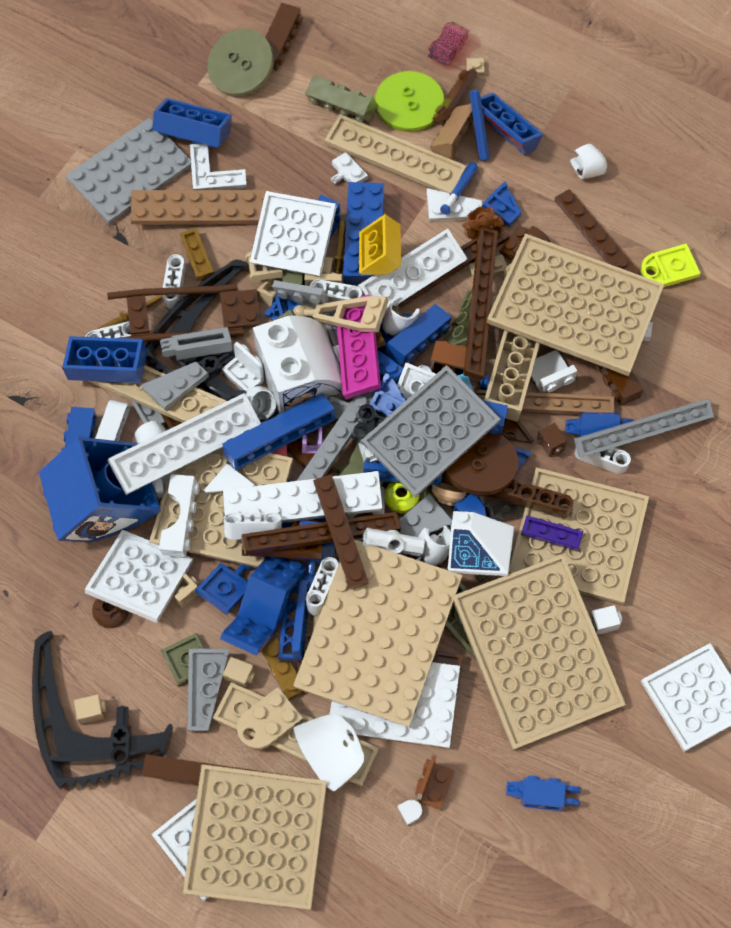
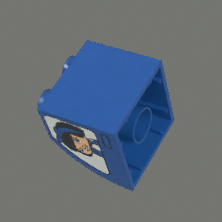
[39,437,161,542]

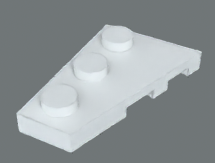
[427,188,482,222]

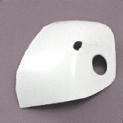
[293,714,364,791]

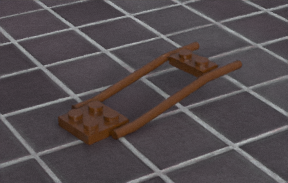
[107,284,261,342]

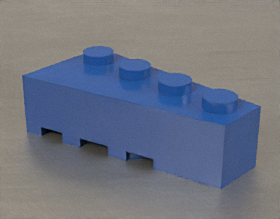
[385,304,452,368]

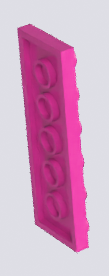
[337,294,381,399]

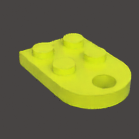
[640,243,701,287]

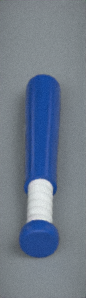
[440,162,478,215]

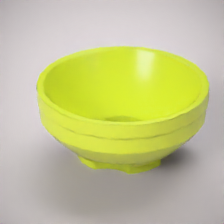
[384,482,420,514]

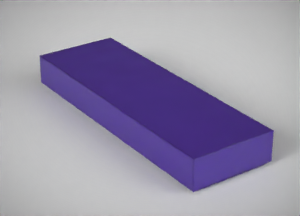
[521,515,583,551]

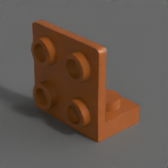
[415,754,455,811]

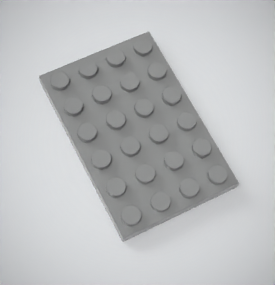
[65,118,192,225]
[361,365,501,497]

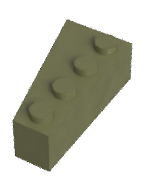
[305,75,379,124]

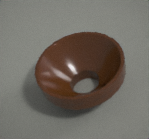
[92,598,129,628]

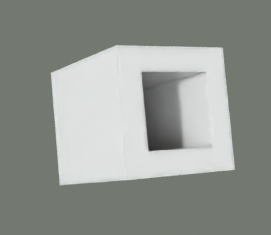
[590,605,622,635]

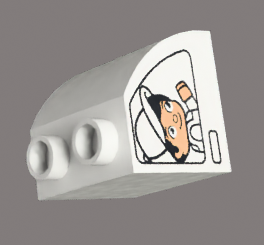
[253,316,351,414]

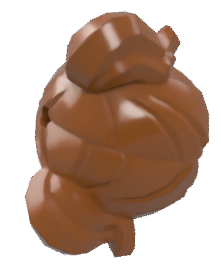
[462,206,504,238]

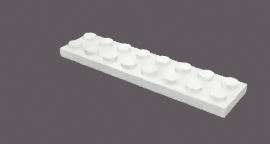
[108,393,261,495]
[223,471,383,523]

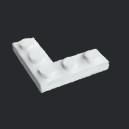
[190,143,247,190]

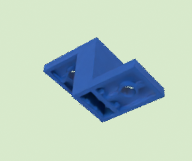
[220,557,307,656]

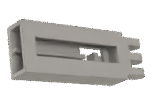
[160,327,232,360]

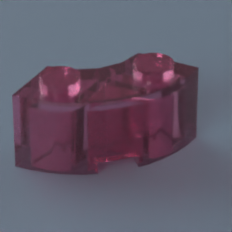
[428,22,470,66]

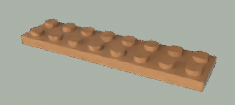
[131,190,275,225]

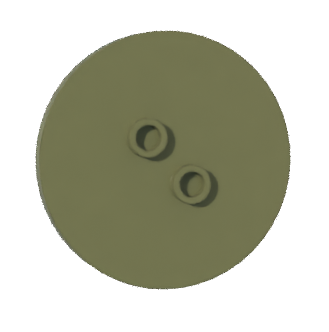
[207,29,274,96]

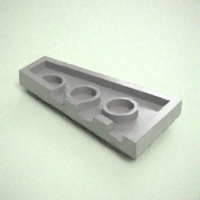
[188,649,230,731]

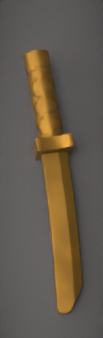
[333,220,346,274]
[98,295,163,329]

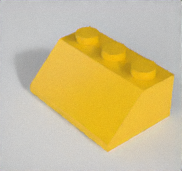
[359,214,402,275]

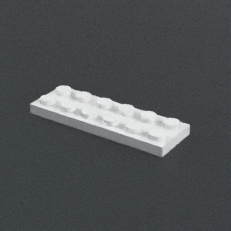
[358,228,467,311]

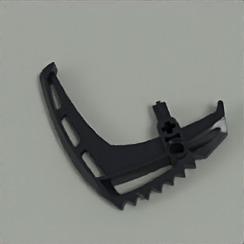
[145,259,249,401]
[32,631,173,790]

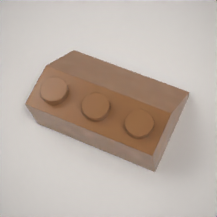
[430,104,473,160]

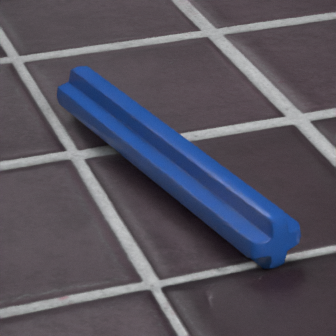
[469,90,490,161]

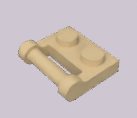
[245,252,283,284]

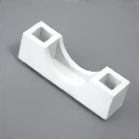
[159,474,199,557]

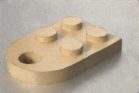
[237,687,303,750]

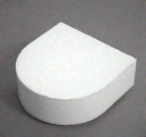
[397,800,422,826]

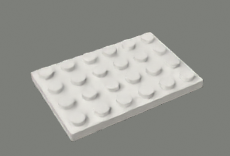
[330,662,460,748]

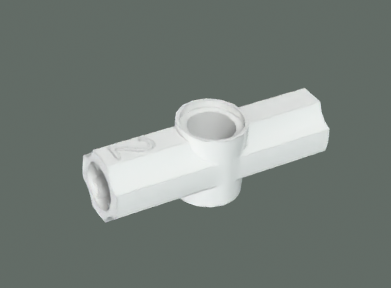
[363,528,425,556]

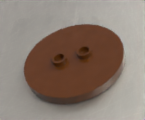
[443,433,518,495]

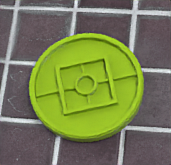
[375,71,444,132]

